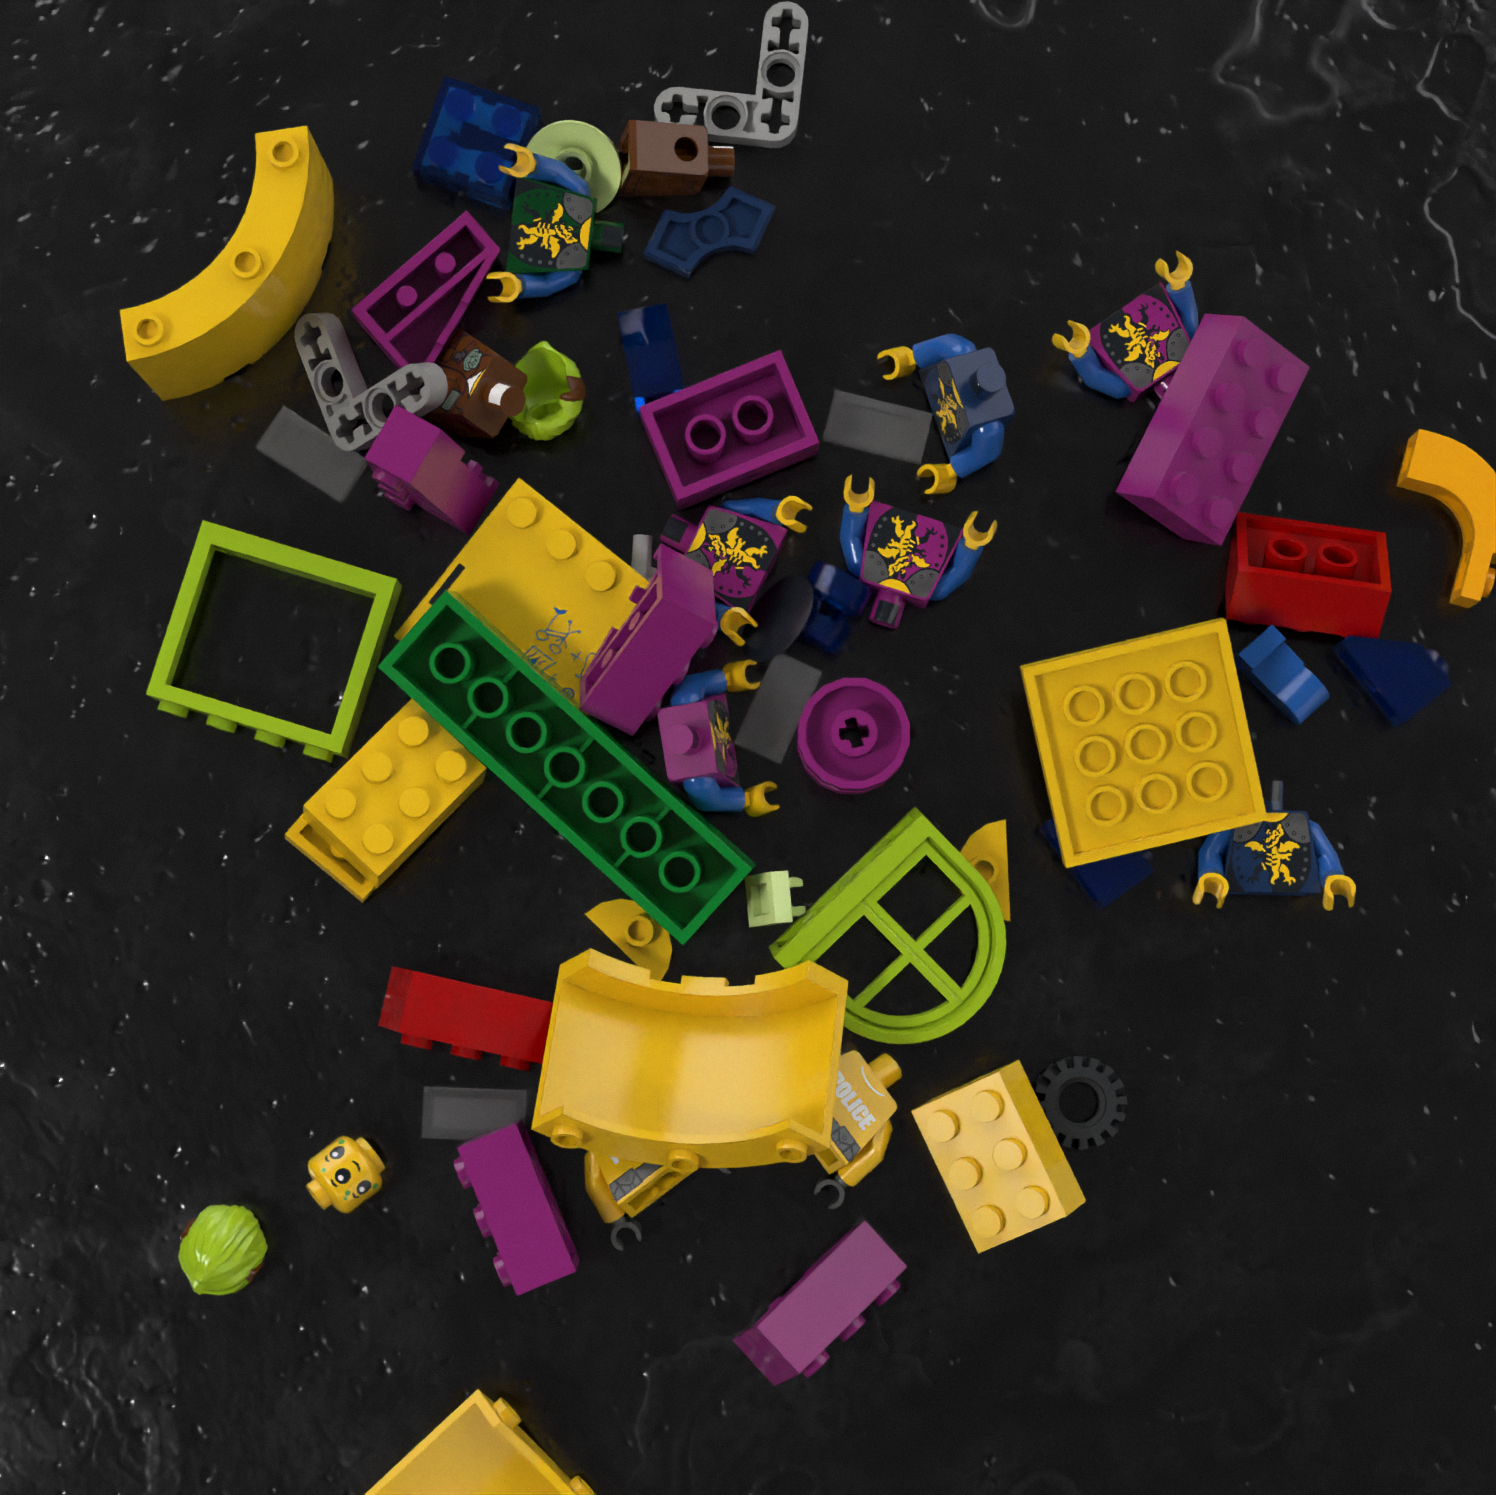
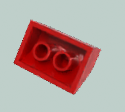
[1225,512,1392,640]

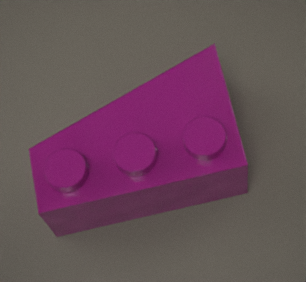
[365,404,500,535]
[733,1221,907,1386]

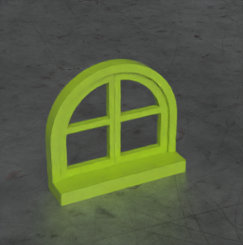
[769,807,1006,1044]

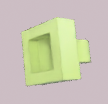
[744,871,806,927]

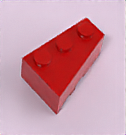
[378,966,553,1071]

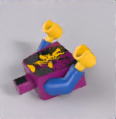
[1052,251,1198,403]
[839,475,998,629]
[660,496,813,646]
[658,660,780,817]

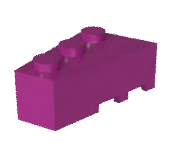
[351,211,500,392]
[580,543,718,736]

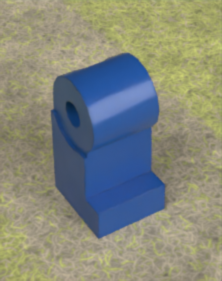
[1234,624,1330,725]

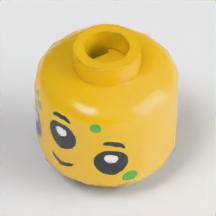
[306,1136,385,1213]

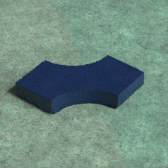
[643,186,776,279]

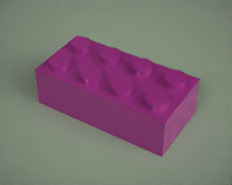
[1116,313,1310,546]

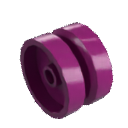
[797,678,910,795]

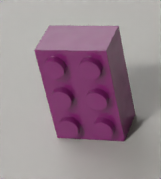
[639,350,820,511]
[453,1118,580,1296]

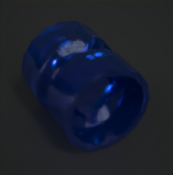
[798,561,873,655]

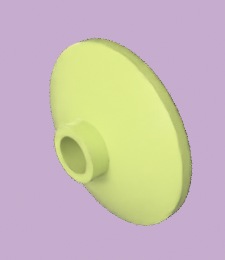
[524,120,622,213]

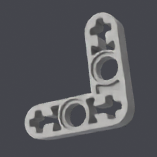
[654,1,808,148]
[294,313,448,451]

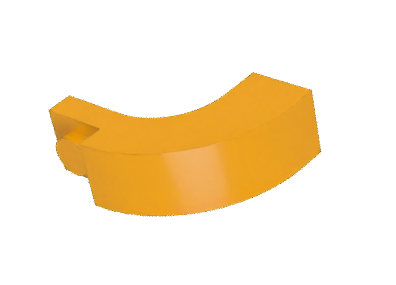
[1397,429,1496,608]

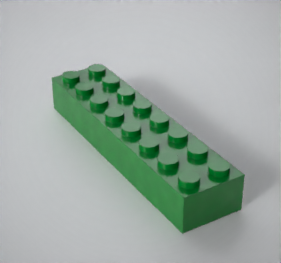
[378,590,756,945]

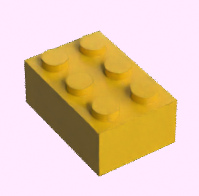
[303,699,487,888]
[911,1060,1086,1254]

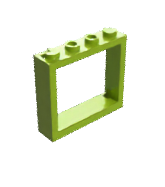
[146,520,403,763]

